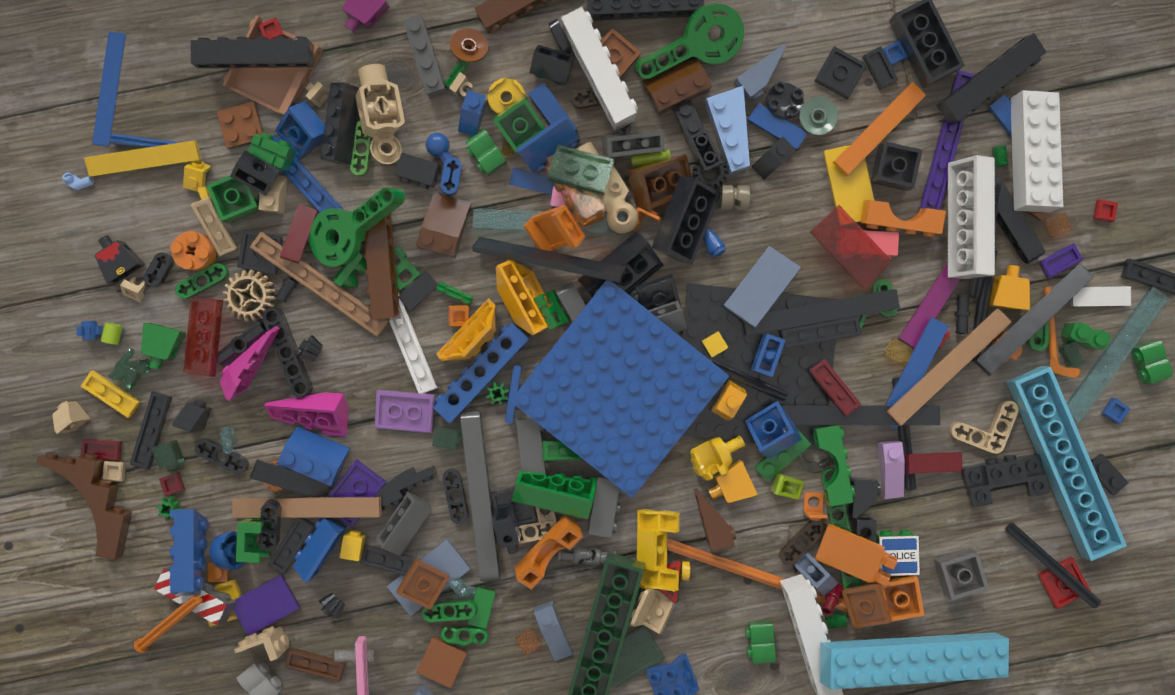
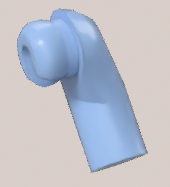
[62,173,94,190]

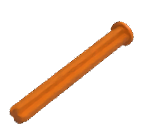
[134,594,202,653]

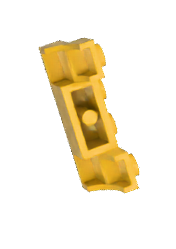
[637,509,679,591]

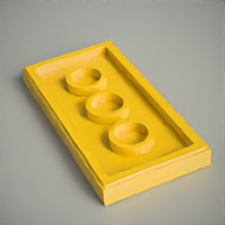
[823,145,874,226]

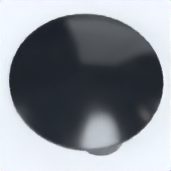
[766,81,804,119]

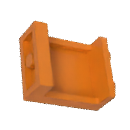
[523,205,585,251]

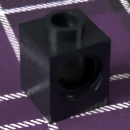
[852,517,876,543]

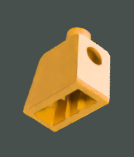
[989,265,1030,311]
[710,380,747,421]
[708,459,758,503]

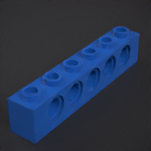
[433,323,530,423]

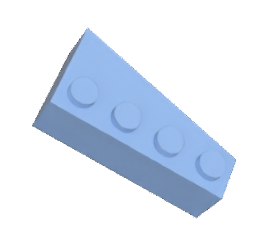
[704,86,750,175]

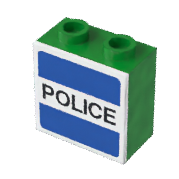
[876,530,920,576]

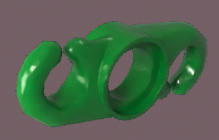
[441,626,488,645]

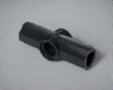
[215,321,267,368]

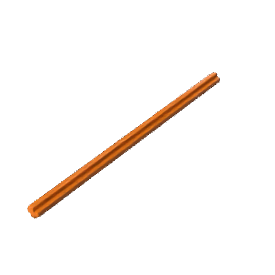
[667,538,848,612]

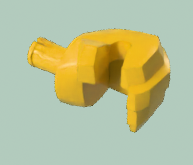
[690,436,745,481]

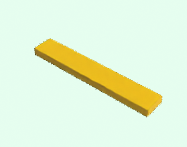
[84,140,201,177]

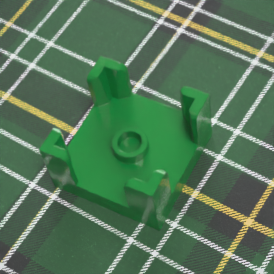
[236,518,272,563]

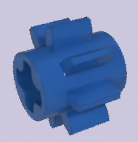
[76,321,103,341]

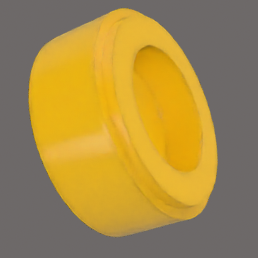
[681,561,690,581]

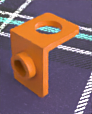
[632,207,662,232]
[803,492,828,521]

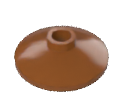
[449,28,488,62]

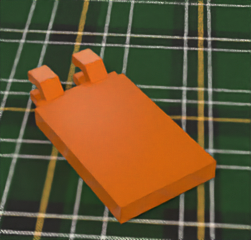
[815,524,898,586]

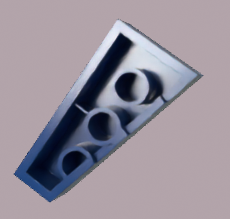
[170,509,209,596]

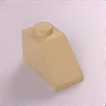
[259,175,288,214]
[52,401,90,434]

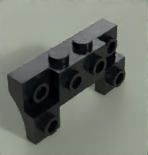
[961,453,1050,507]

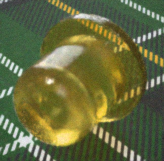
[501,141,515,157]

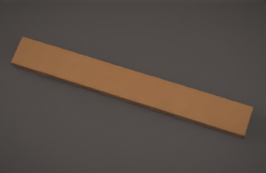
[250,232,389,337]
[886,308,1012,426]
[232,497,382,518]

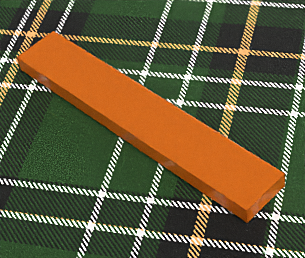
[833,82,926,176]

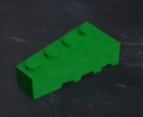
[512,471,598,519]

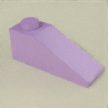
[877,440,905,499]

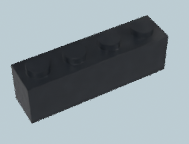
[321,82,359,165]

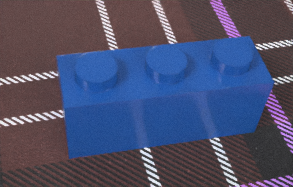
[516,115,581,173]
[277,426,351,486]
[293,517,347,583]

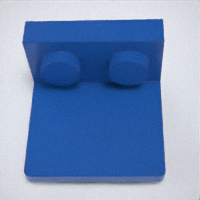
[645,653,700,695]

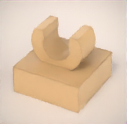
[449,73,474,98]
[305,82,329,108]
[120,277,146,303]

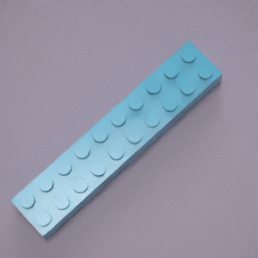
[1006,366,1127,561]
[820,632,1009,690]

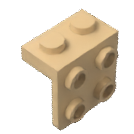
[630,589,675,634]
[234,626,289,661]

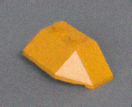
[496,260,551,335]
[437,298,496,361]

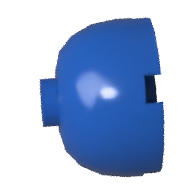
[210,531,245,570]

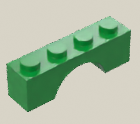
[812,425,855,506]

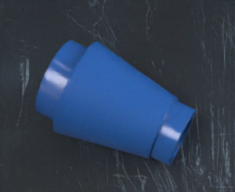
[703,228,726,258]

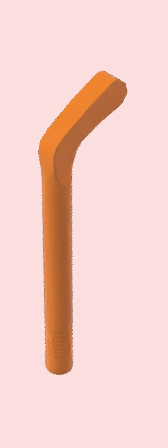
[1044,287,1081,378]

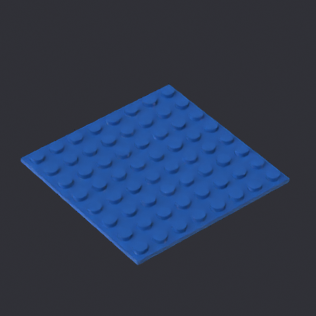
[510,280,729,498]

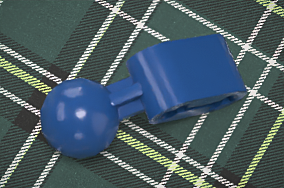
[425,133,462,196]

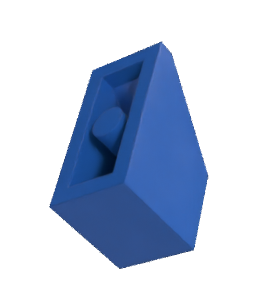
[458,90,488,136]

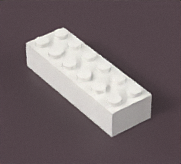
[561,7,638,131]
[1010,90,1063,212]
[948,155,995,279]
[780,574,843,695]

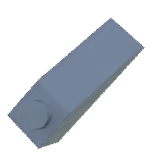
[735,44,786,101]
[534,600,573,661]

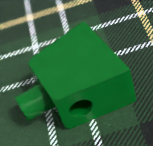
[141,322,186,369]

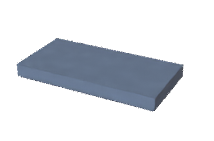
[724,246,801,328]
[387,538,471,616]

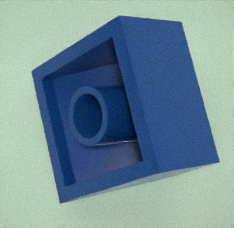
[275,101,325,160]
[745,401,802,459]

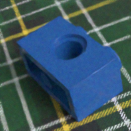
[751,334,785,377]

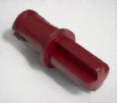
[821,583,844,616]

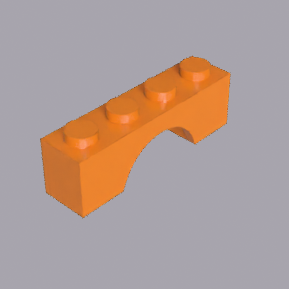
[861,200,946,237]
[514,514,583,590]

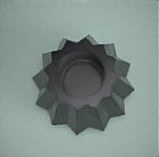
[298,335,323,361]
[318,593,345,619]

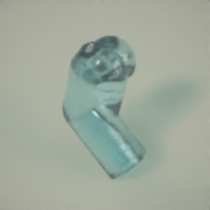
[220,426,234,454]
[449,578,476,596]

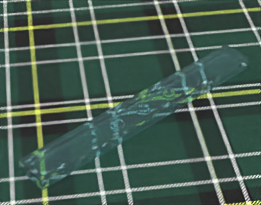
[473,209,626,234]
[1067,287,1169,422]

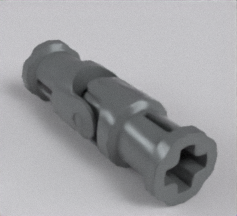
[558,547,617,567]

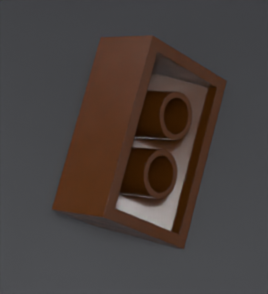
[642,57,712,116]

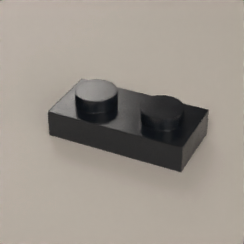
[1091,454,1129,495]

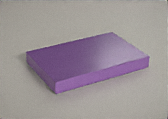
[375,390,435,433]

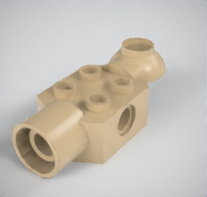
[355,64,405,164]
[569,142,638,234]

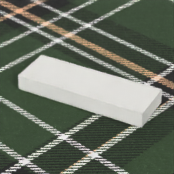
[1070,286,1131,306]

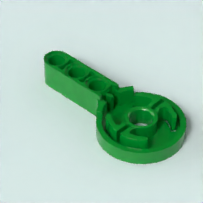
[635,3,744,79]
[310,187,405,267]

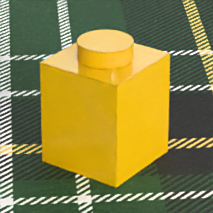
[340,530,366,561]

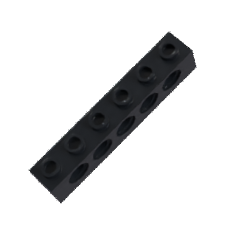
[587,0,704,21]

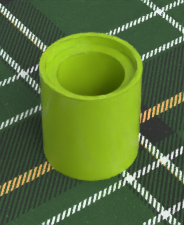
[101,322,123,345]

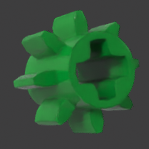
[486,382,510,405]
[156,496,183,521]

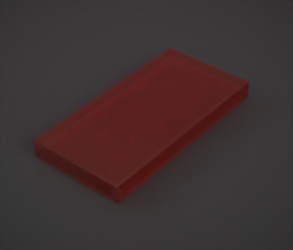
[810,205,893,288]
[183,297,223,377]

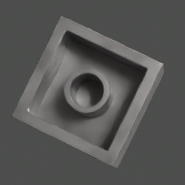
[934,548,989,600]

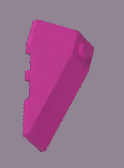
[220,326,280,401]
[264,393,349,437]

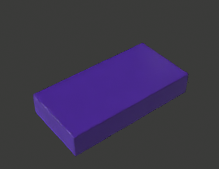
[1038,243,1083,278]

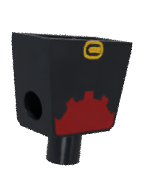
[95,235,145,284]

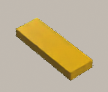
[80,370,141,418]

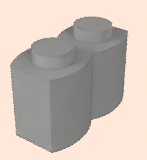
[237,660,282,695]

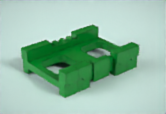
[394,247,421,291]
[534,289,570,330]

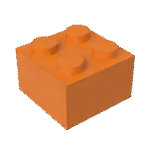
[874,575,925,621]

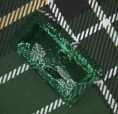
[1058,342,1084,368]

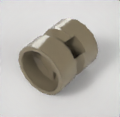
[720,185,750,211]

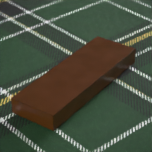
[285,647,346,682]

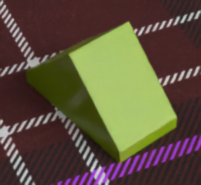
[770,473,805,500]

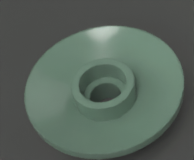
[799,96,838,135]

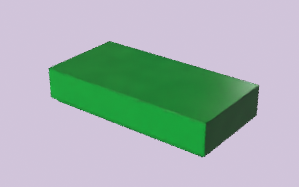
[468,586,496,629]

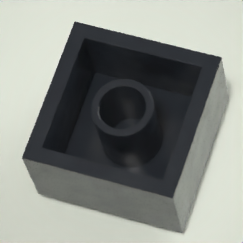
[870,141,923,191]

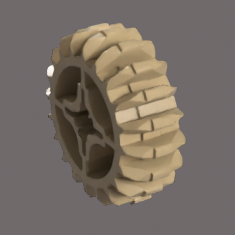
[223,270,277,322]

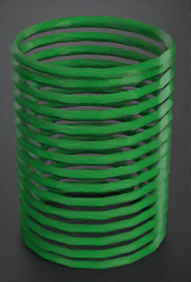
[992,145,1009,167]
[825,613,847,629]

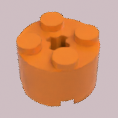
[170,231,217,271]

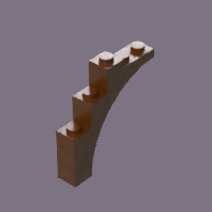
[36,452,132,560]

